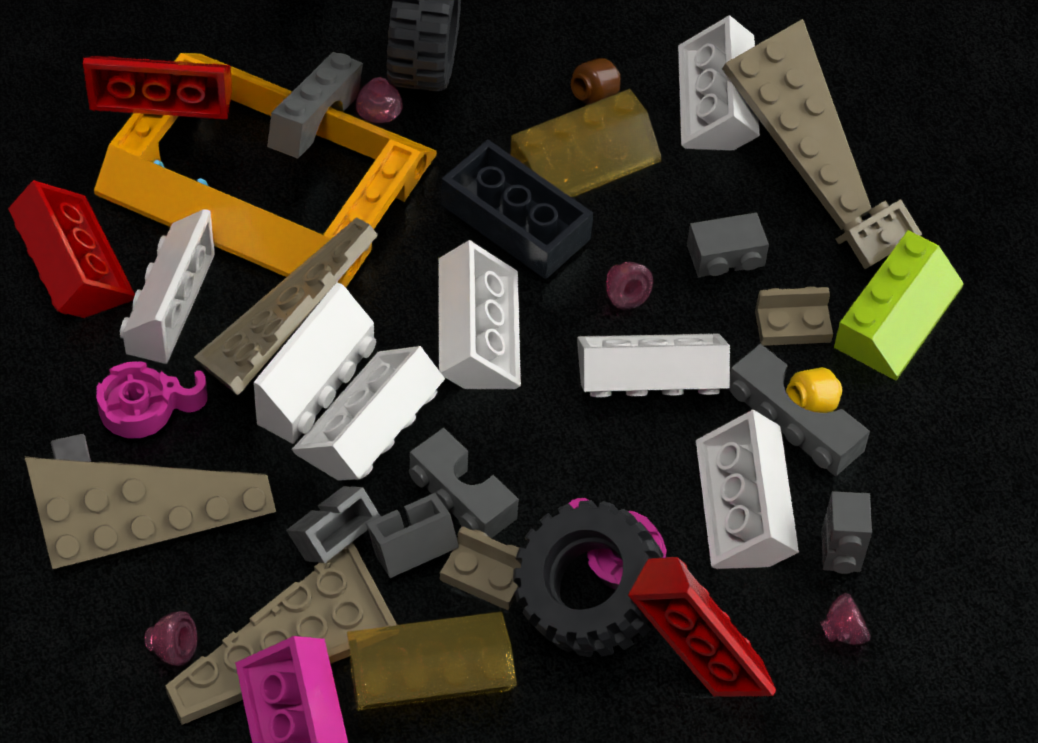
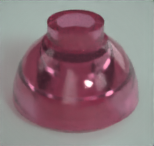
[356,77,403,123]
[606,262,653,310]
[821,593,871,645]
[145,611,197,666]

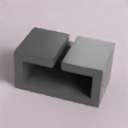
[687,213,769,277]
[286,486,381,563]
[821,491,872,574]
[366,493,459,578]

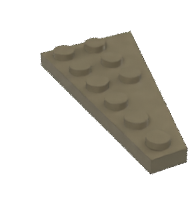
[722,19,872,230]
[194,217,378,395]
[24,456,276,569]
[166,542,399,725]

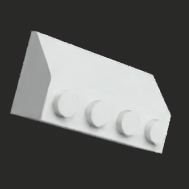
[678,15,760,150]
[120,209,215,364]
[439,240,521,389]
[254,282,376,444]
[577,334,730,397]
[292,346,445,480]
[696,410,799,569]

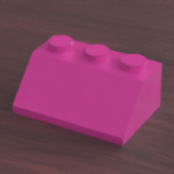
[235,636,348,743]

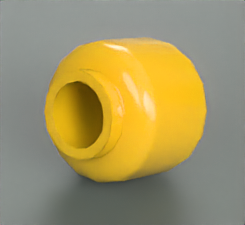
[786,367,842,413]

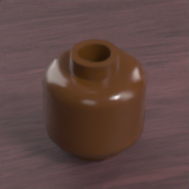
[571,58,621,105]

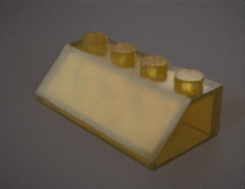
[510,89,661,197]
[347,612,517,711]

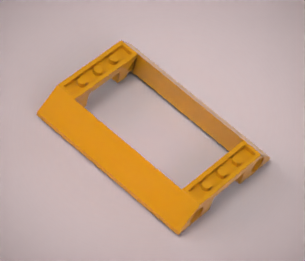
[94,53,436,288]

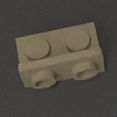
[836,199,922,269]
[755,287,833,346]
[440,527,521,610]

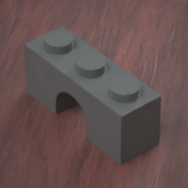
[409,428,519,538]

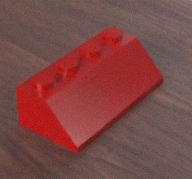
[83,56,232,119]
[8,180,135,318]
[628,557,776,697]

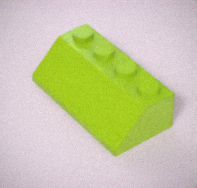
[834,230,963,381]

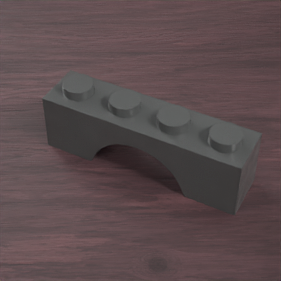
[267,52,363,159]
[728,343,870,476]

